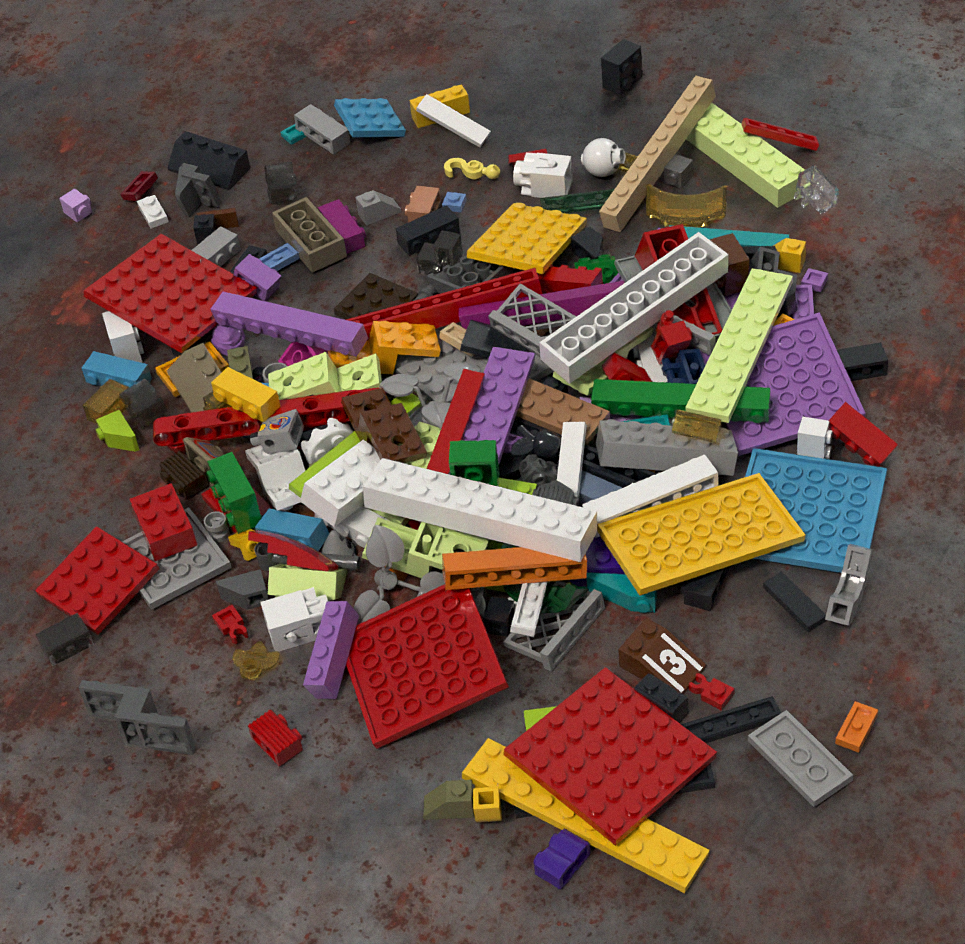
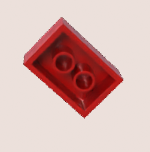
[130,483,197,561]

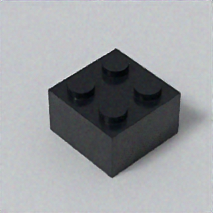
[601,39,643,95]

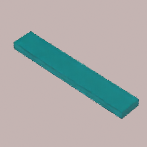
[669,225,789,246]

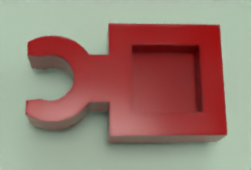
[212,605,248,644]
[689,673,735,711]

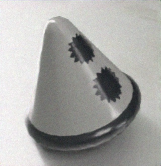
[319,530,357,556]

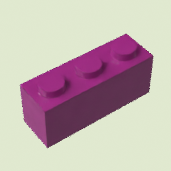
[318,199,366,254]

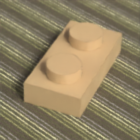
[439,322,475,357]

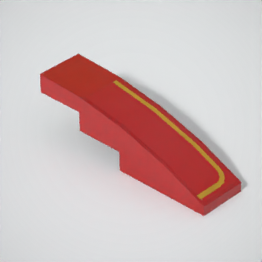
[248,530,338,571]

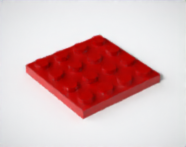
[35,526,160,635]

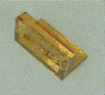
[672,409,721,443]

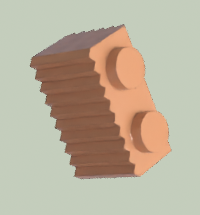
[405,186,441,223]

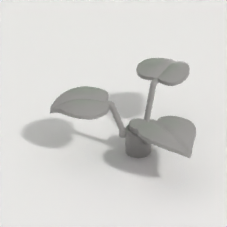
[379,362,481,429]
[353,525,445,626]

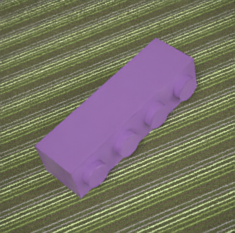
[303,601,359,699]

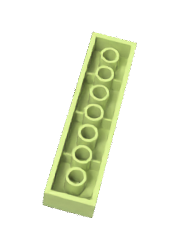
[686,103,808,208]

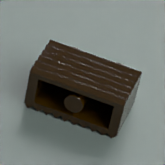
[159,451,208,500]

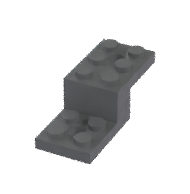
[79,680,196,755]

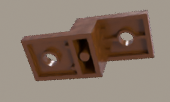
[341,388,427,463]

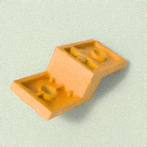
[328,321,441,374]

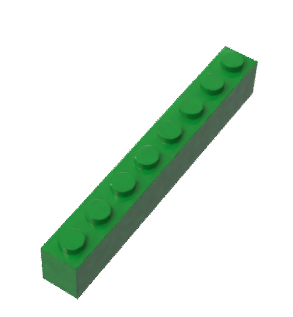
[591,379,771,423]

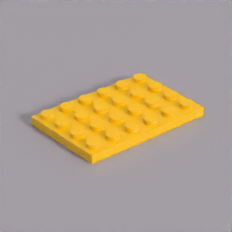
[467,203,587,274]

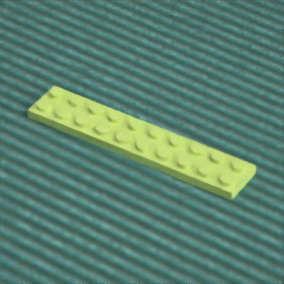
[685,268,793,423]

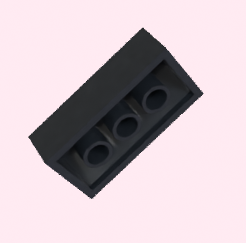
[167,131,250,190]

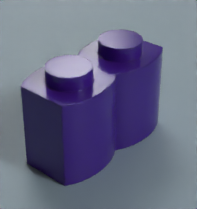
[533,828,590,889]

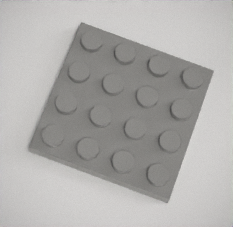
[122,507,232,610]

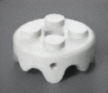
[301,418,353,464]

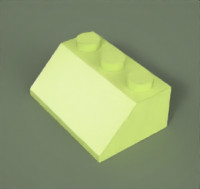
[268,564,348,601]

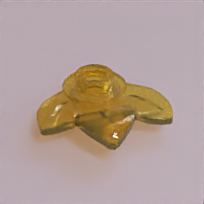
[232,641,280,680]

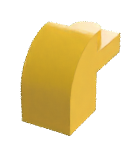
[473,785,502,823]

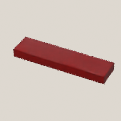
[742,118,819,151]

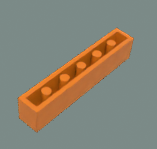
[442,547,587,590]

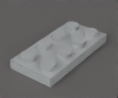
[748,710,853,807]

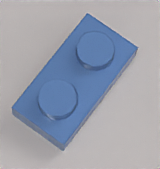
[259,243,300,271]

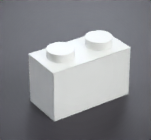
[797,417,832,459]

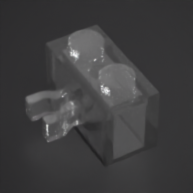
[794,165,840,214]

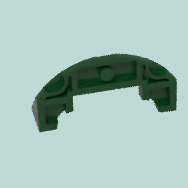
[501,543,589,613]

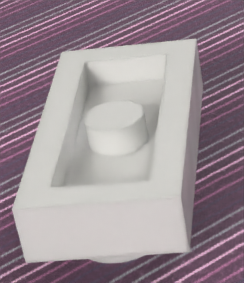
[137,195,168,229]

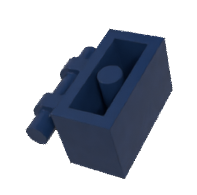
[661,349,705,384]

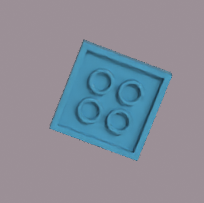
[334,98,406,137]

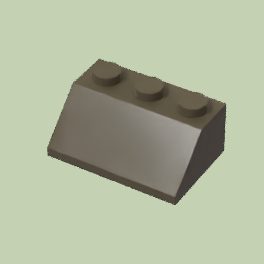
[167,343,229,412]

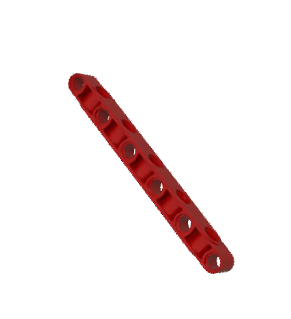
[153,388,386,446]

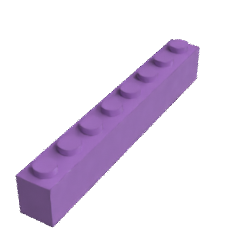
[211,292,368,357]

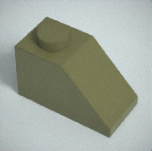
[423,780,474,820]

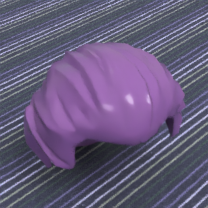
[211,324,246,356]

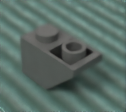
[216,569,269,610]

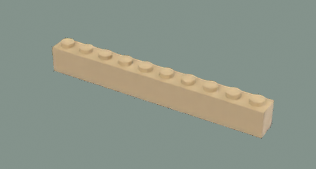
[599,76,716,232]

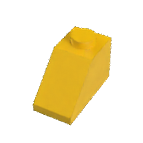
[773,238,806,273]

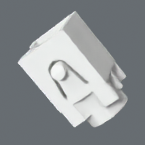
[513,152,573,200]
[260,587,328,653]

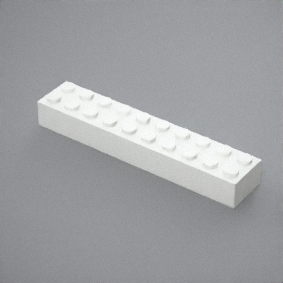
[539,232,729,384]
[363,458,597,562]

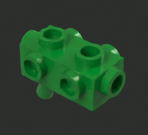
[574,254,619,284]

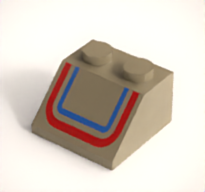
[183,437,224,487]

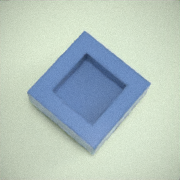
[442,192,467,212]

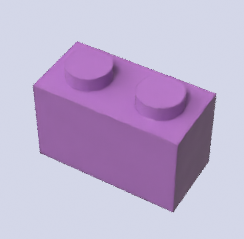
[234,254,281,301]

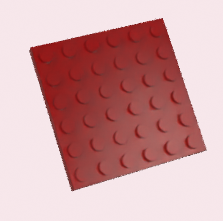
[83,234,257,353]
[346,584,509,749]
[503,667,717,846]

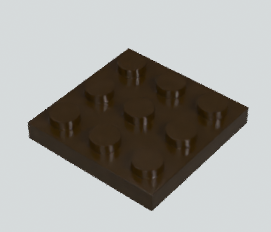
[334,273,418,319]

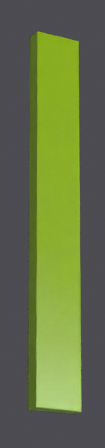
[289,393,422,498]

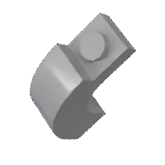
[825,544,873,626]

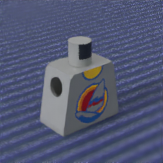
[250,409,304,454]

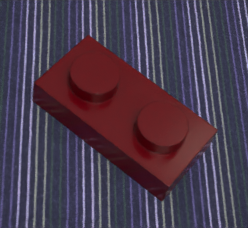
[120,171,158,201]

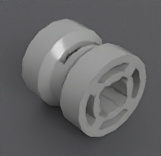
[204,511,230,543]

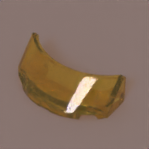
[646,184,727,227]

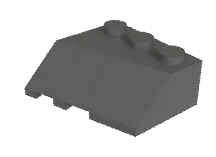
[426,255,514,294]

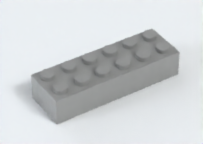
[596,419,738,476]

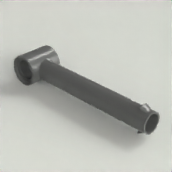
[254,542,361,571]

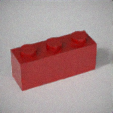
[828,402,898,467]

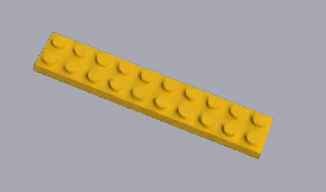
[462,738,710,893]

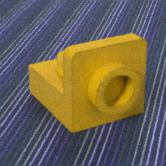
[228,529,259,561]

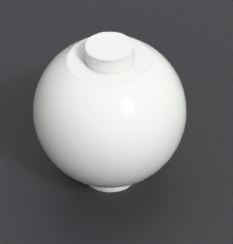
[581,138,626,177]

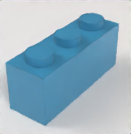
[82,351,152,396]
[255,508,329,551]

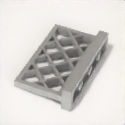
[489,284,576,356]
[504,580,605,672]

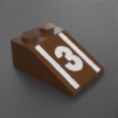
[618,618,706,695]

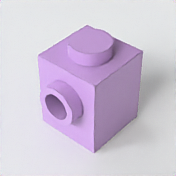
[59,189,92,222]

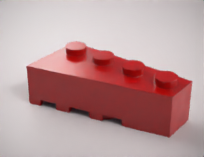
[523,264,603,294]

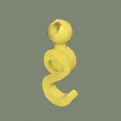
[444,158,500,180]

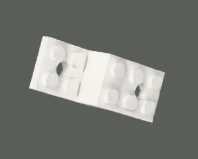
[245,445,305,511]

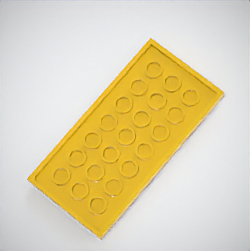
[597,473,806,595]

